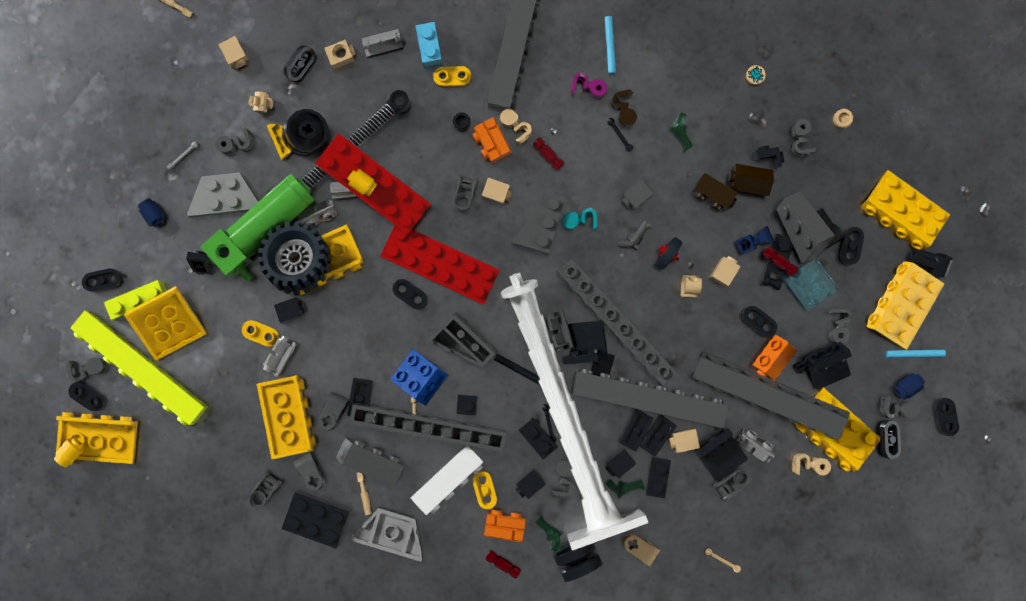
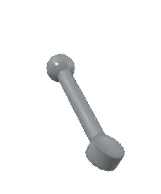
[167,141,199,170]

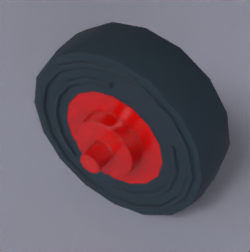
[656,237,683,270]

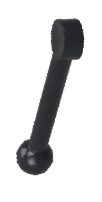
[607,118,633,152]
[542,404,557,442]

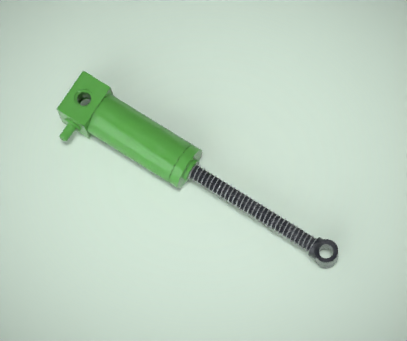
[200,90,410,281]

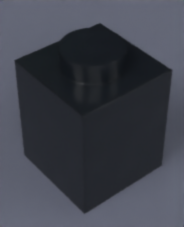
[274,297,306,324]
[456,394,478,416]
[605,448,637,478]
[516,468,546,499]

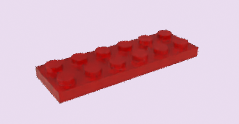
[315,133,431,235]
[380,225,500,305]

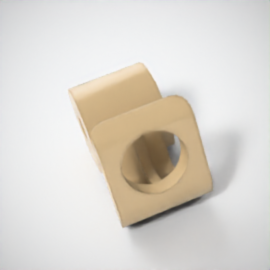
[500,109,532,145]
[680,275,702,298]
[792,453,831,475]

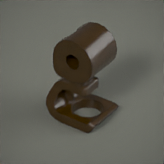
[612,89,637,127]

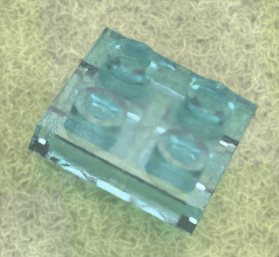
[785,258,839,311]

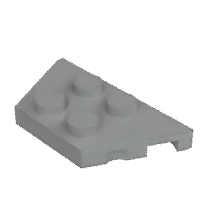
[187,173,258,217]
[350,508,422,562]

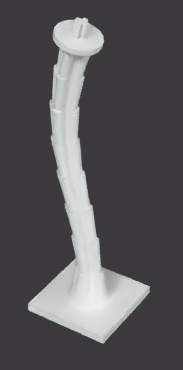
[501,273,648,550]

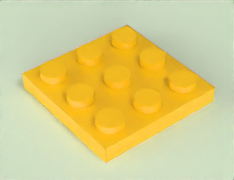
[124,286,206,361]

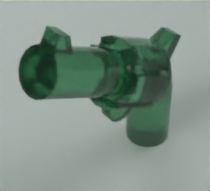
[670,113,693,151]
[605,479,645,499]
[535,515,563,552]

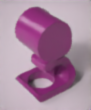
[570,72,607,99]

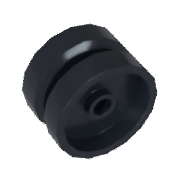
[282,109,328,155]
[553,543,603,582]

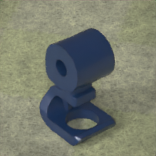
[735,226,775,255]

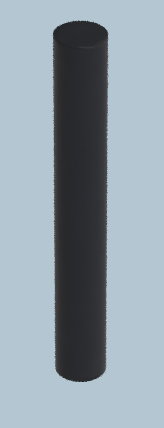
[494,353,540,385]

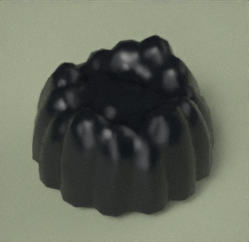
[452,112,471,130]

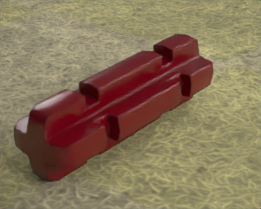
[533,137,564,170]
[763,247,798,276]
[485,551,521,579]

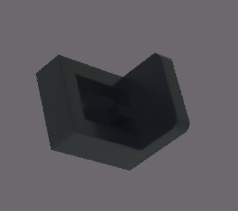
[753,145,784,169]

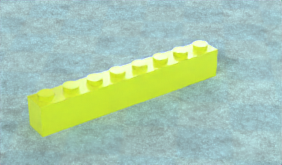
[70,310,208,426]

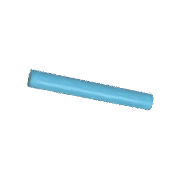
[605,16,616,74]
[886,350,946,358]

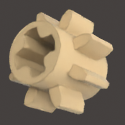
[249,92,273,114]

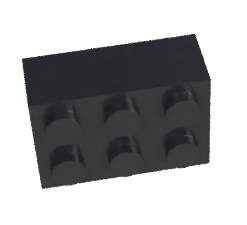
[281,490,352,549]

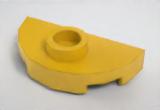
[267,124,292,161]

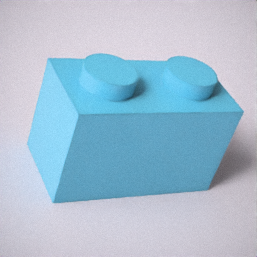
[416,22,442,68]

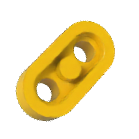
[433,66,471,87]
[242,320,280,347]
[473,471,497,509]

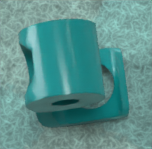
[562,208,597,231]

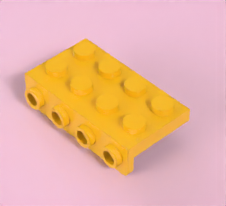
[861,170,950,250]
[284,224,364,296]
[867,262,944,350]
[257,375,316,459]
[794,388,880,472]
[56,412,138,464]

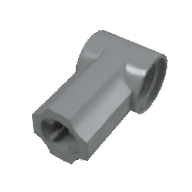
[330,182,357,200]

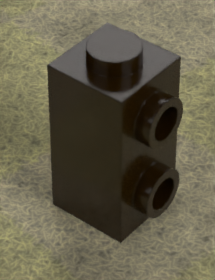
[729,164,774,196]
[693,173,737,211]

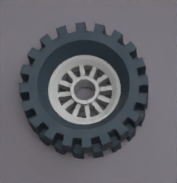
[258,221,332,295]

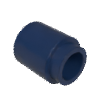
[138,198,165,228]
[895,373,925,400]

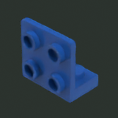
[391,349,448,406]

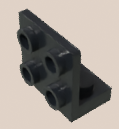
[563,320,608,365]
[805,342,852,390]
[695,428,748,481]

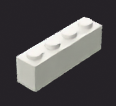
[411,446,483,515]

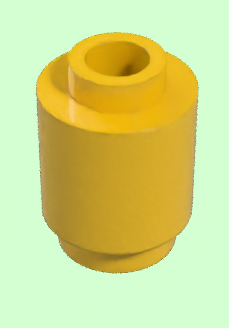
[347,169,377,196]
[54,438,83,468]

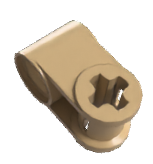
[622,533,660,566]

